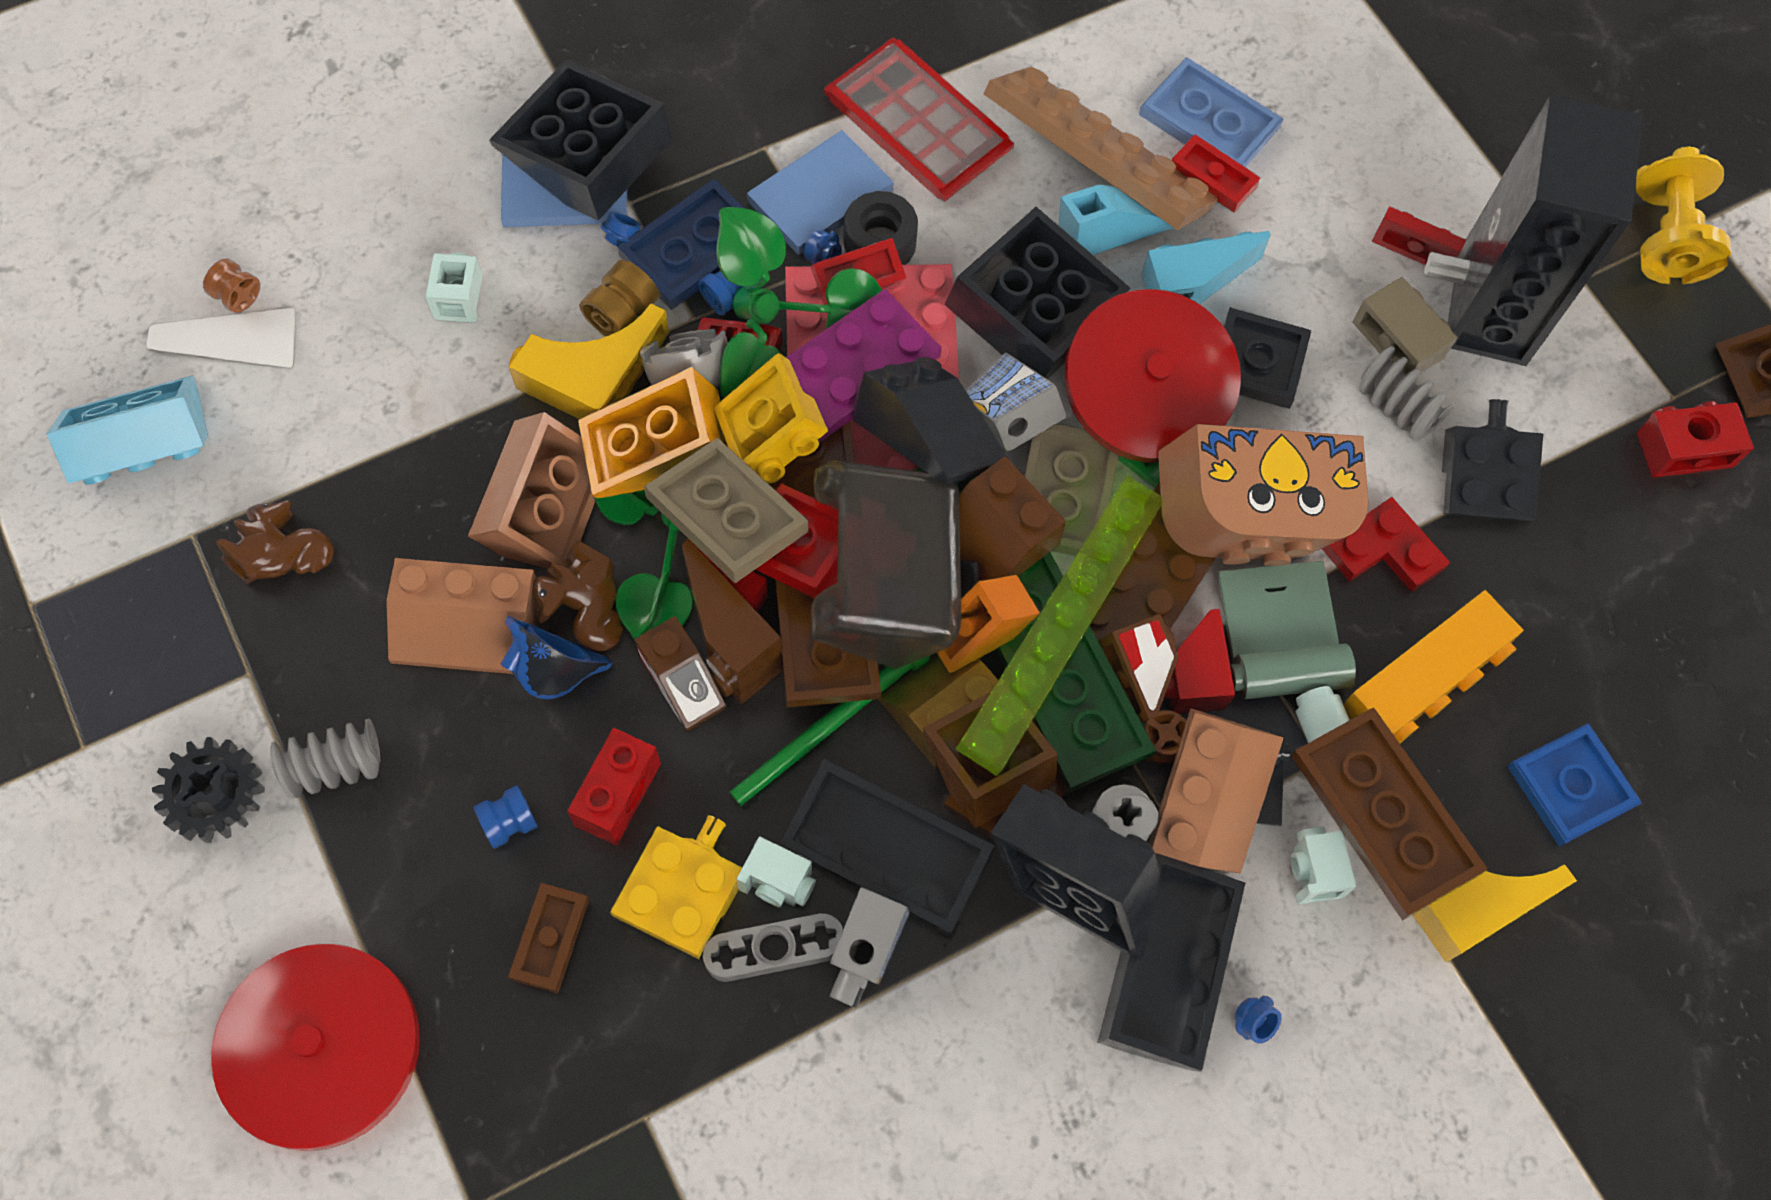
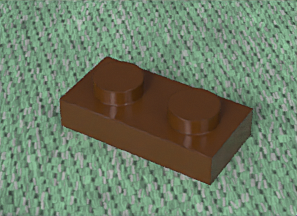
[508,883,590,994]

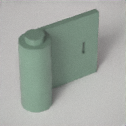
[1217,560,1356,699]

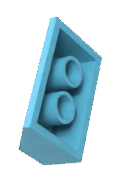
[46,375,208,485]

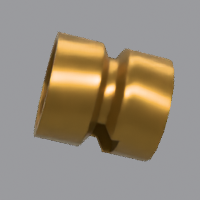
[579,260,660,337]

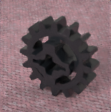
[152,737,265,843]

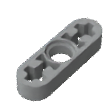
[703,914,843,982]

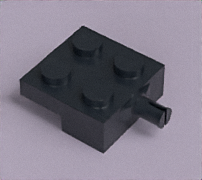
[1442,399,1544,522]

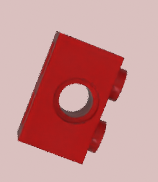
[1637,401,1754,478]
[567,727,661,846]

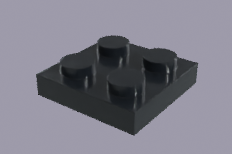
[1223,307,1312,409]

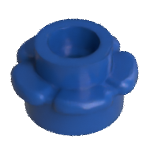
[601,212,641,246]
[804,230,842,265]
[1235,995,1282,1044]

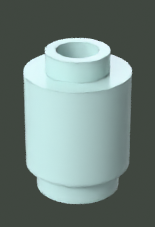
[1296,686,1350,743]

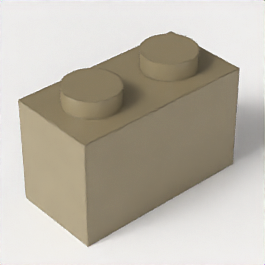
[1352,277,1458,375]

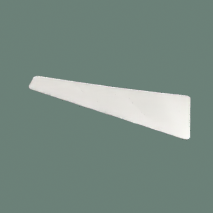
[146,308,295,368]

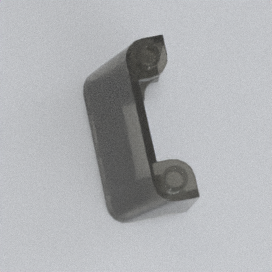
[811,460,961,669]

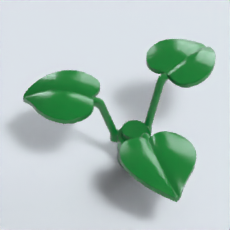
[716,207,882,399]
[594,490,693,640]

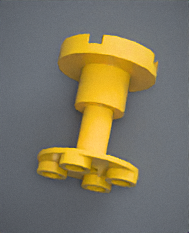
[1636,147,1731,284]

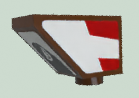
[1098,614,1178,723]
[635,616,726,731]

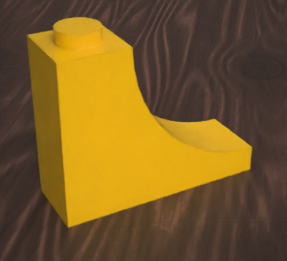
[509,303,669,419]
[1413,864,1577,962]

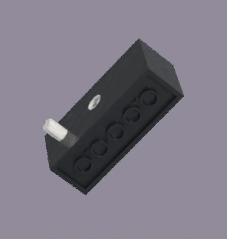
[1424,94,1643,366]

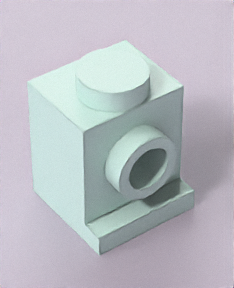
[425,252,483,323]
[1291,827,1357,905]
[737,836,816,907]

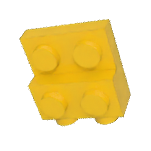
[713,353,828,483]

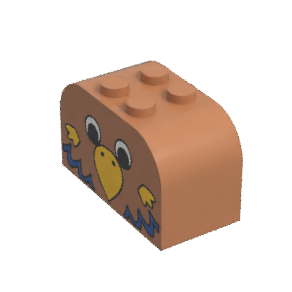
[1158,424,1369,566]

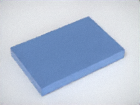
[1139,57,1284,167]
[747,130,894,255]
[501,154,627,227]

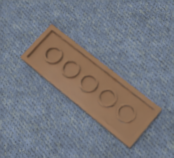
[983,67,1218,230]

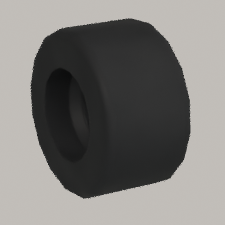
[843,191,918,265]

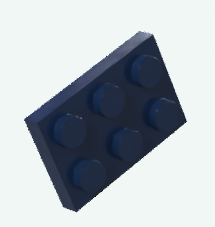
[617,178,744,310]

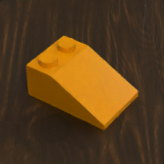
[578,367,728,498]

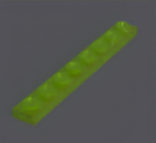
[956,475,1163,776]

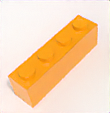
[1344,590,1524,743]

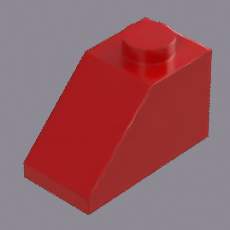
[1164,609,1235,714]

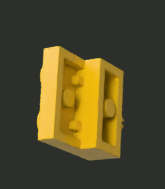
[610,815,743,959]

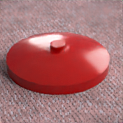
[1064,289,1241,463]
[211,944,420,1151]

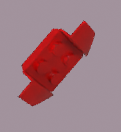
[700,483,878,639]

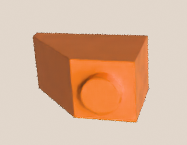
[927,575,1040,673]

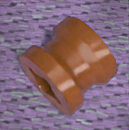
[203,258,260,313]
[1144,710,1187,766]

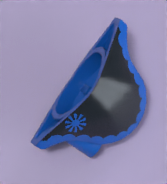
[500,616,613,699]

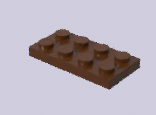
[1291,707,1488,921]

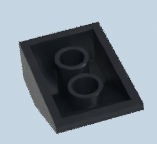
[853,357,1009,486]

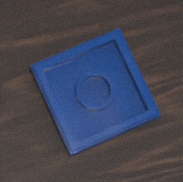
[1507,723,1642,847]

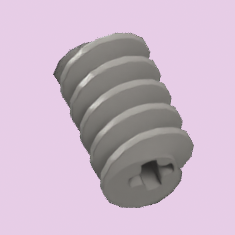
[1359,346,1456,441]
[270,718,380,799]
[1092,785,1159,841]

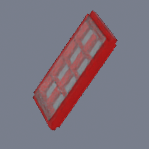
[824,37,1014,202]

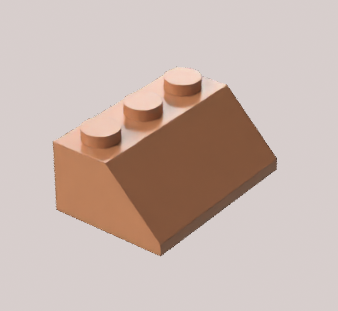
[468,412,595,569]
[386,558,538,674]
[1149,709,1283,874]

